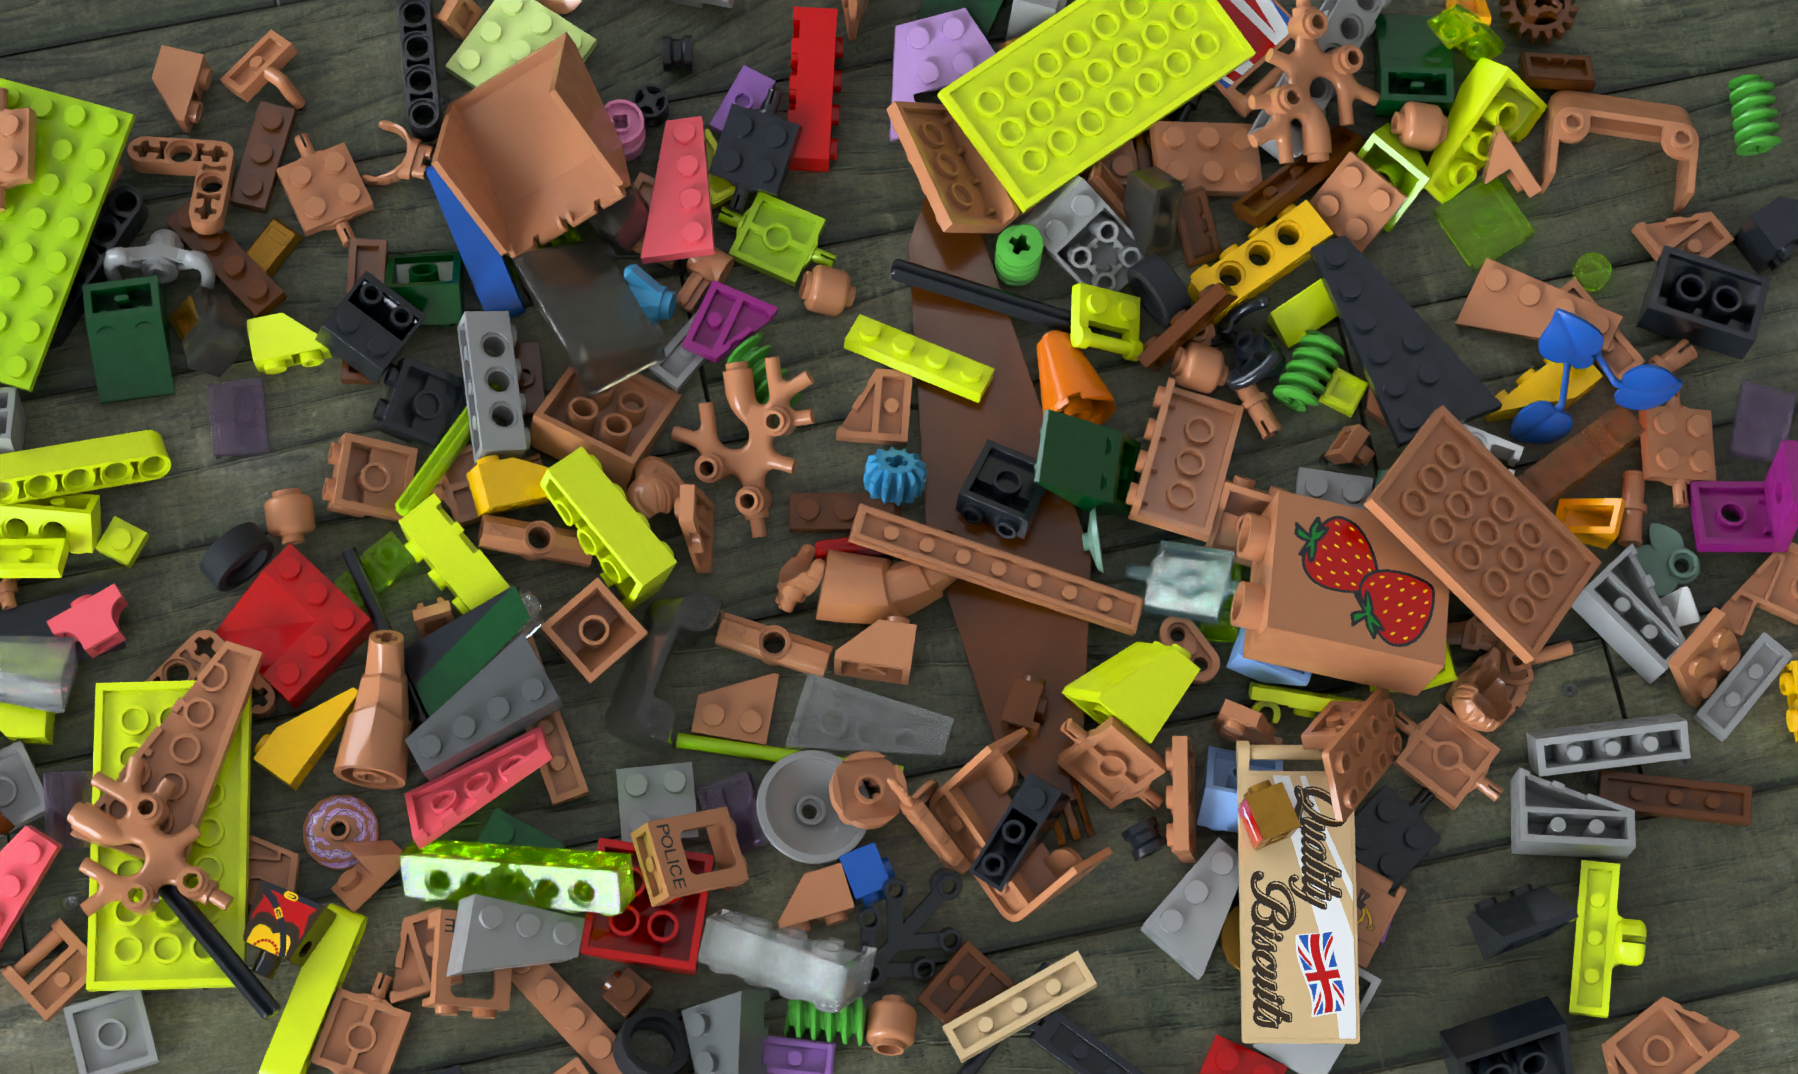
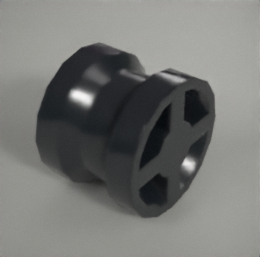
[662,35,693,72]
[632,83,669,128]
[1121,817,1167,861]

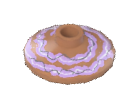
[303,795,379,870]

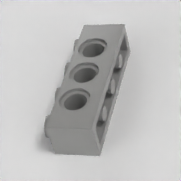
[457,311,531,465]
[1526,713,1691,777]

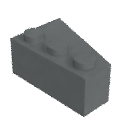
[681,989,770,1074]

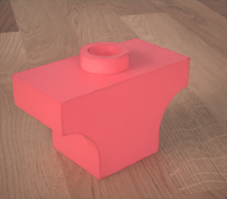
[46,583,129,659]

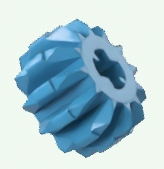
[863,446,927,506]

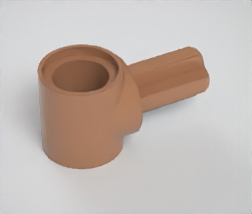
[676,247,735,312]

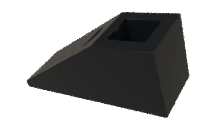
[969,773,1071,892]

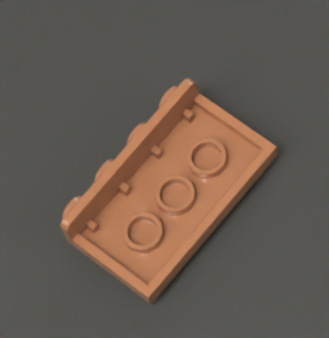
[886,101,1019,234]
[1125,377,1244,542]

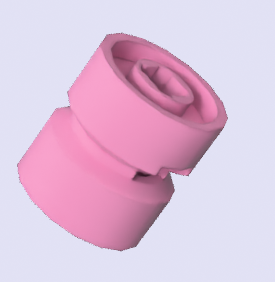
[604,99,646,162]

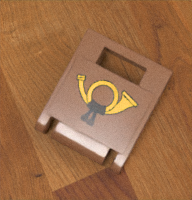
[1356,861,1407,970]

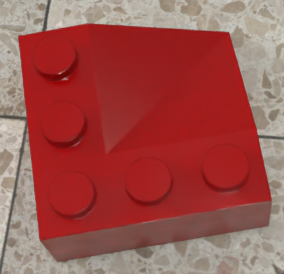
[215,544,376,710]
[579,838,715,976]

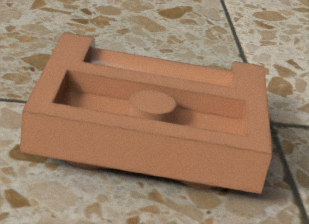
[1,918,87,1022]

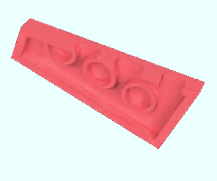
[641,116,716,264]
[404,726,553,850]
[0,825,63,950]

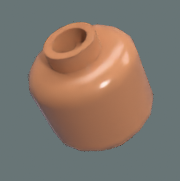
[1391,101,1448,151]
[799,265,856,317]
[1171,342,1229,394]
[264,488,316,545]
[865,994,917,1056]

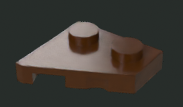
[915,941,1017,1025]

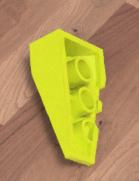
[1424,56,1548,205]

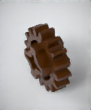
[1498,0,1579,45]

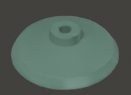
[1082,507,1104,573]

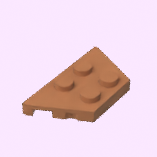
[1601,996,1741,1074]

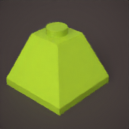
[1357,123,1432,233]

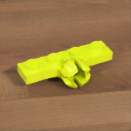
[1569,860,1647,1018]

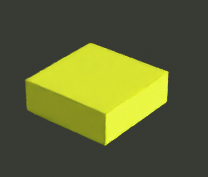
[1319,368,1369,418]

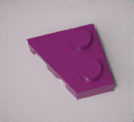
[682,280,778,363]

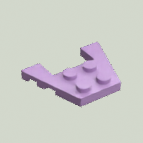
[889,8,996,141]

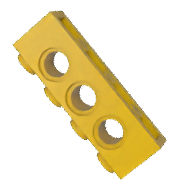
[1187,200,1334,326]

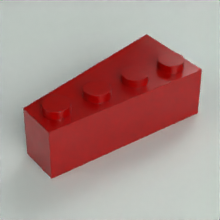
[787,6,844,172]

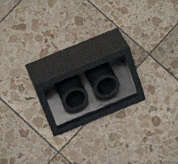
[1636,245,1771,360]
[1439,996,1573,1074]

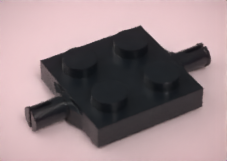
[708,89,803,212]
[1355,784,1441,893]

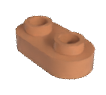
[1158,614,1220,685]

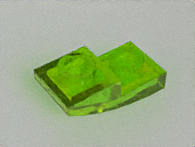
[1427,3,1506,67]
[333,531,415,610]

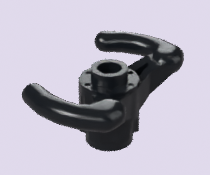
[1218,295,1286,391]

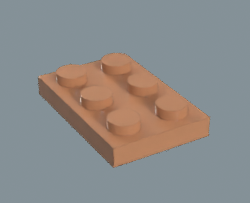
[1149,121,1262,197]
[1165,736,1197,863]

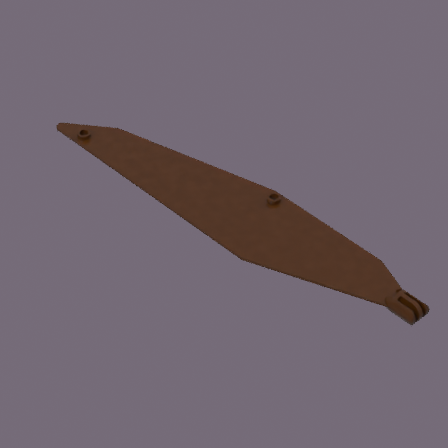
[908,196,1096,847]

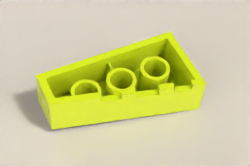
[539,446,677,612]

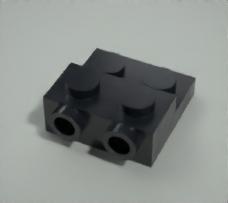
[372,356,467,449]
[955,439,1047,539]

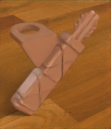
[887,777,972,875]

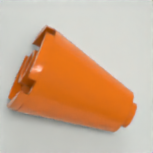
[1036,330,1116,425]

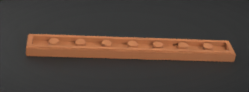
[848,504,1145,636]

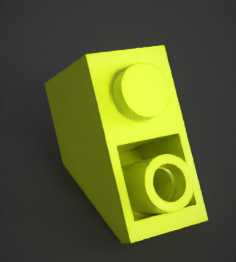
[246,313,332,375]
[0,702,55,745]

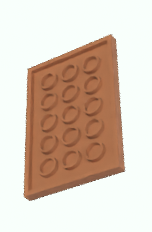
[1363,405,1602,664]

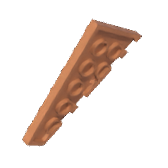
[70,641,265,861]

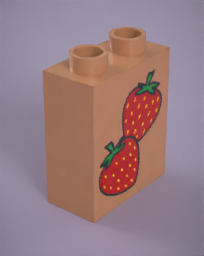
[1230,490,1449,696]

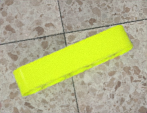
[0,430,171,506]
[259,903,368,1074]

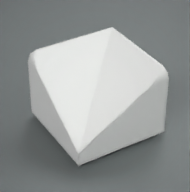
[1660,586,1700,632]

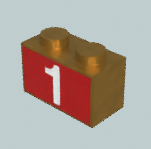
[1237,780,1301,851]

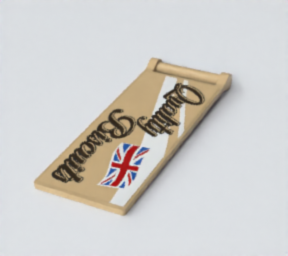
[1236,741,1360,1044]

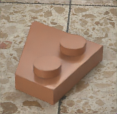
[1631,211,1734,262]
[836,368,913,446]
[674,484,715,574]
[691,673,779,745]
[1212,699,1285,745]
[389,906,464,1005]

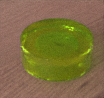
[1573,252,1612,291]

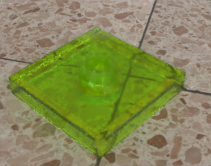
[1433,177,1535,272]

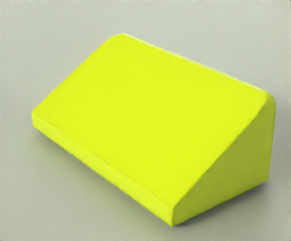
[1267,279,1338,350]

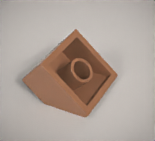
[540,577,648,684]
[834,616,917,686]

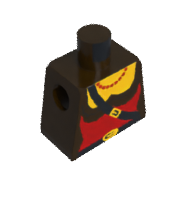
[243,879,337,980]

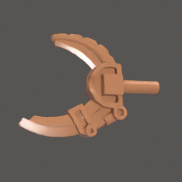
[1446,615,1574,716]

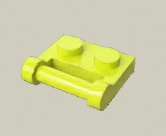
[1070,282,1143,362]

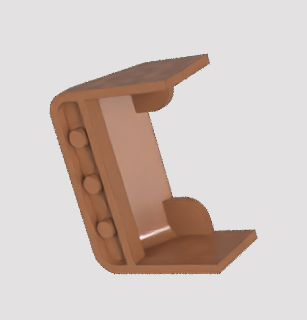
[1538,90,1699,214]
[929,727,1113,922]

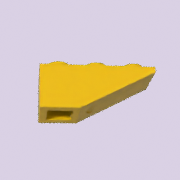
[1484,359,1603,423]

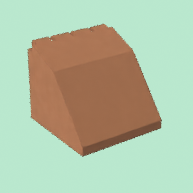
[431,32,631,261]

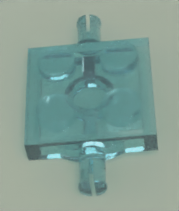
[1125,540,1240,624]

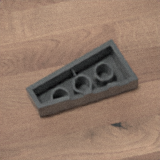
[405,632,565,781]

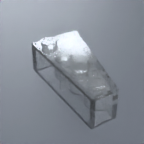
[785,673,955,759]
[697,908,877,1013]

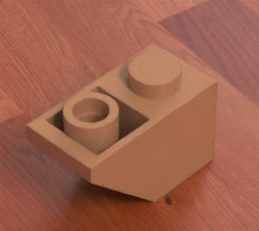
[152,45,213,134]
[778,863,854,937]

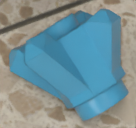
[615,264,677,329]

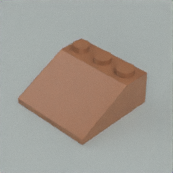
[530,346,682,493]

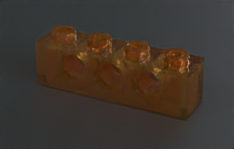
[1516,404,1645,507]

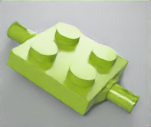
[717,192,837,287]

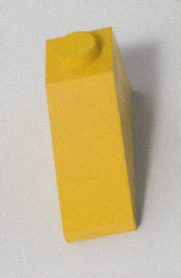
[466,455,551,517]
[253,687,358,792]

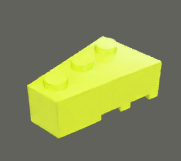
[398,493,510,615]

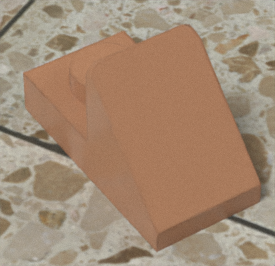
[1482,124,1542,198]
[331,840,411,913]

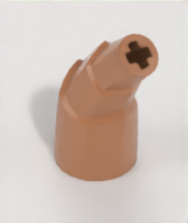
[815,549,958,624]
[333,630,413,790]

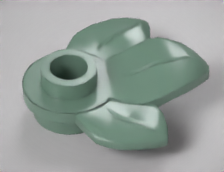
[1635,523,1700,597]

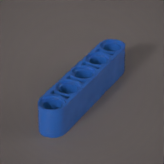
[425,165,526,319]

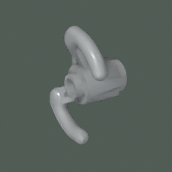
[103,229,216,298]

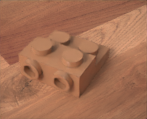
[321,433,418,522]
[1203,475,1292,567]

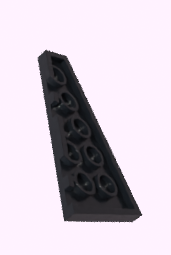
[1310,236,1502,448]

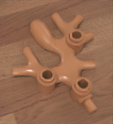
[1248,0,1380,164]
[671,356,815,538]
[67,756,234,917]

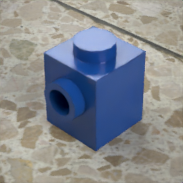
[838,842,895,906]

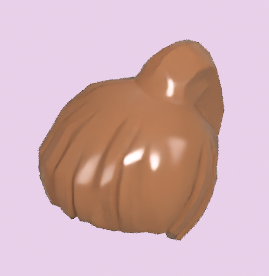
[626,456,705,521]
[1445,646,1513,732]

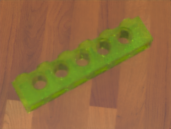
[399,839,635,916]

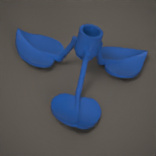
[1509,308,1683,444]

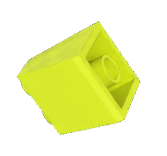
[1061,641,1201,744]

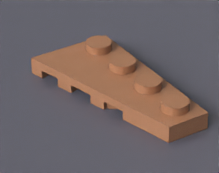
[1455,257,1623,352]

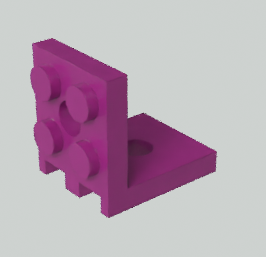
[1687,440,1798,552]

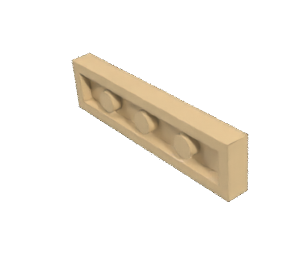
[942,950,1097,1063]

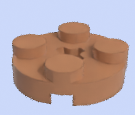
[829,751,907,829]

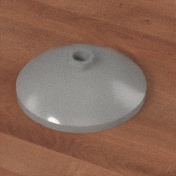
[756,750,870,864]

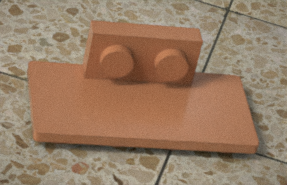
[1301,687,1402,822]

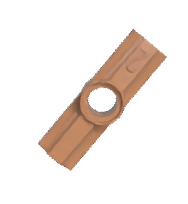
[477,514,593,568]
[715,612,833,679]

